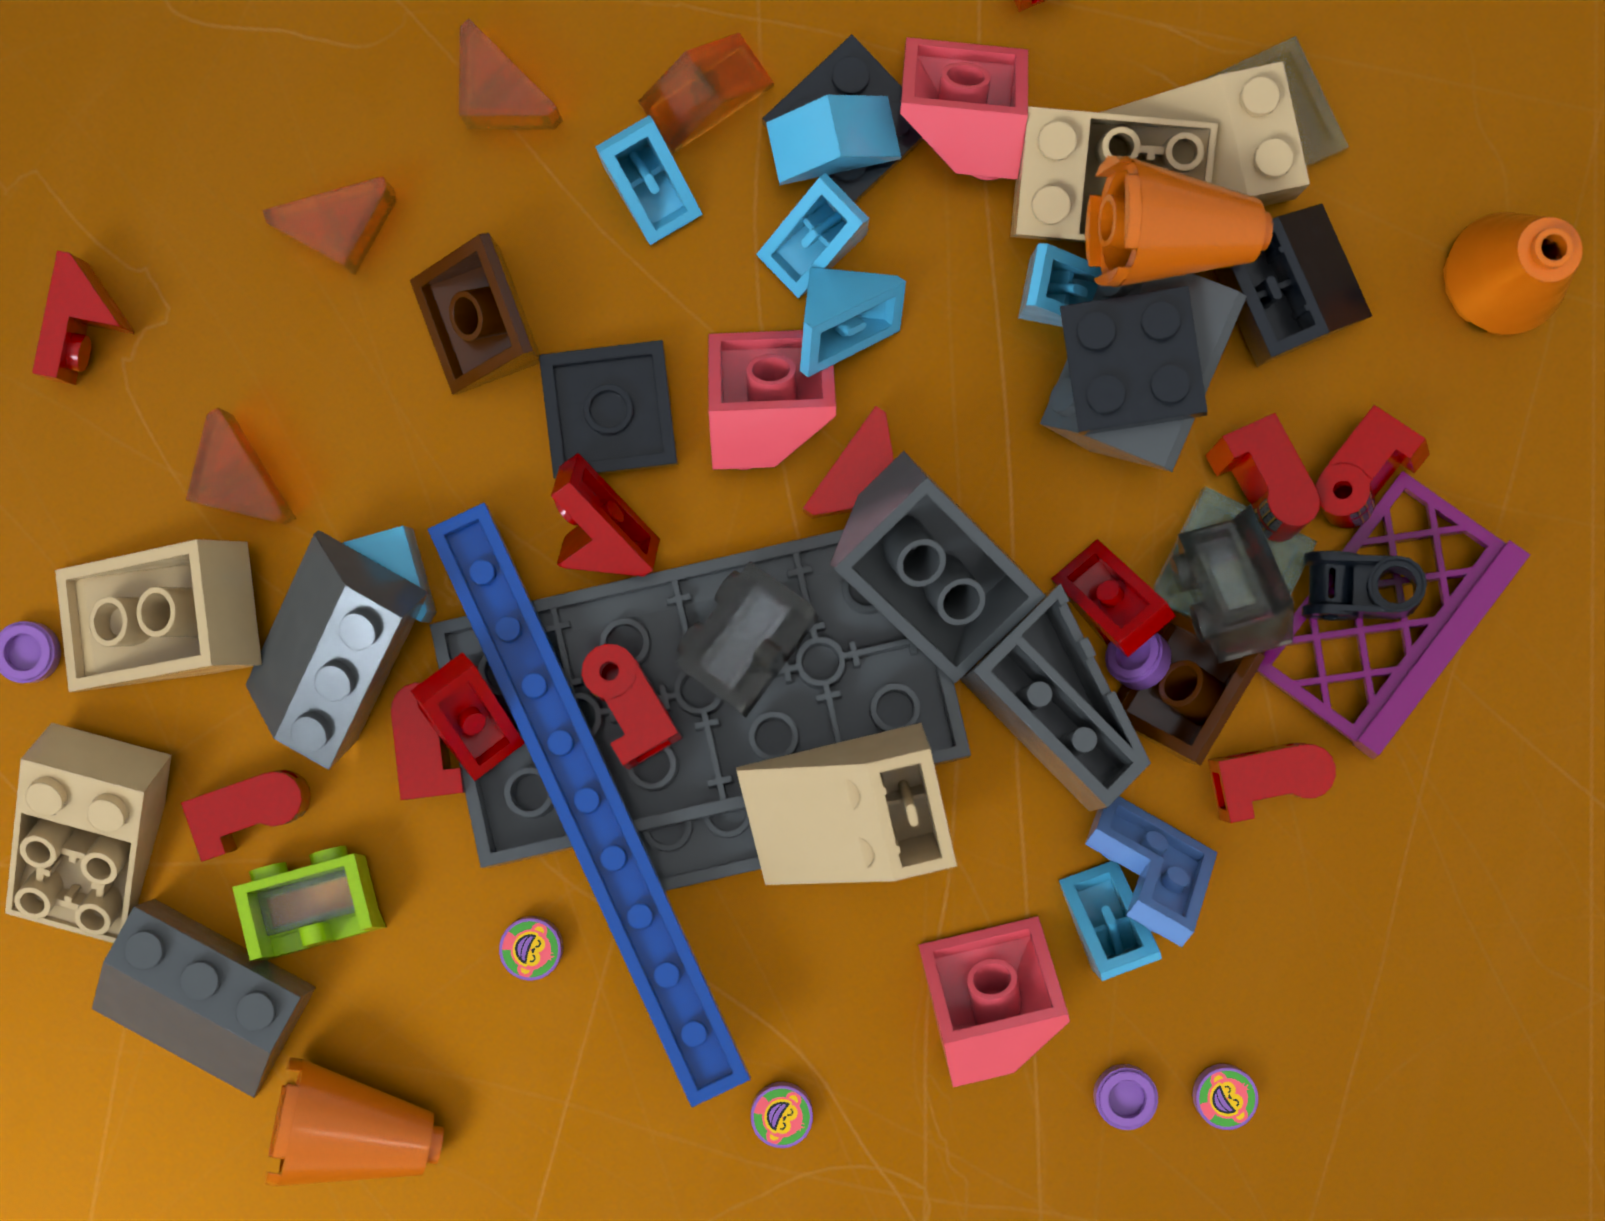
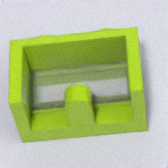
[232,846,386,961]

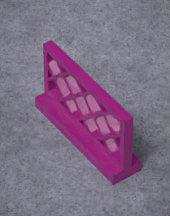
[1256,471,1530,759]

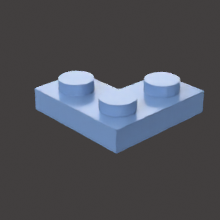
[1085,796,1218,947]

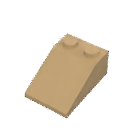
[1099,61,1310,206]
[55,539,262,692]

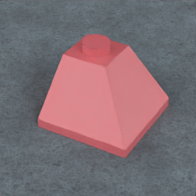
[900,37,1028,180]
[708,330,836,470]
[918,916,1070,1087]

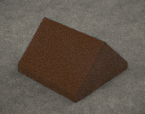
[410,233,540,395]
[1117,610,1265,766]

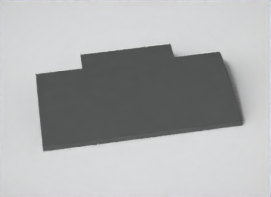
[430,529,971,891]

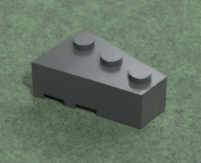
[960,583,1151,812]

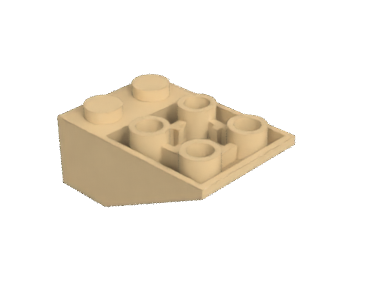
[1010,106,1218,243]
[5,723,172,943]
[736,723,957,885]

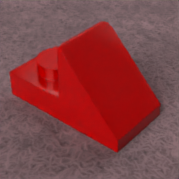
[32,250,134,385]
[551,453,660,577]
[1051,539,1176,657]
[411,652,525,781]

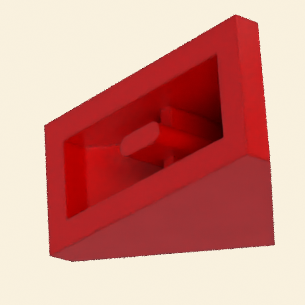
[803,406,894,519]

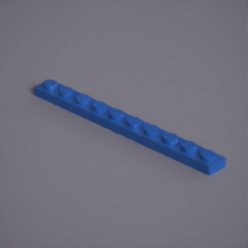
[427,503,751,1108]

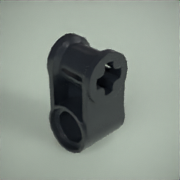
[1301,551,1427,621]

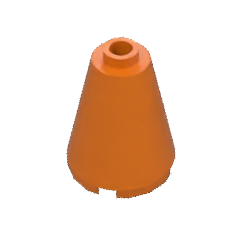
[1085,156,1273,287]
[1443,212,1583,336]
[264,1057,444,1187]

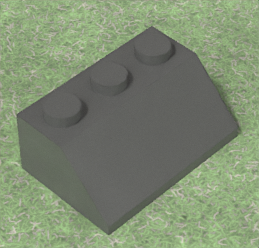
[1040,273,1247,472]
[830,451,1046,683]
[245,530,429,770]
[92,899,316,1098]

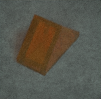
[459,18,563,129]
[638,33,774,154]
[263,176,397,275]
[186,408,296,525]

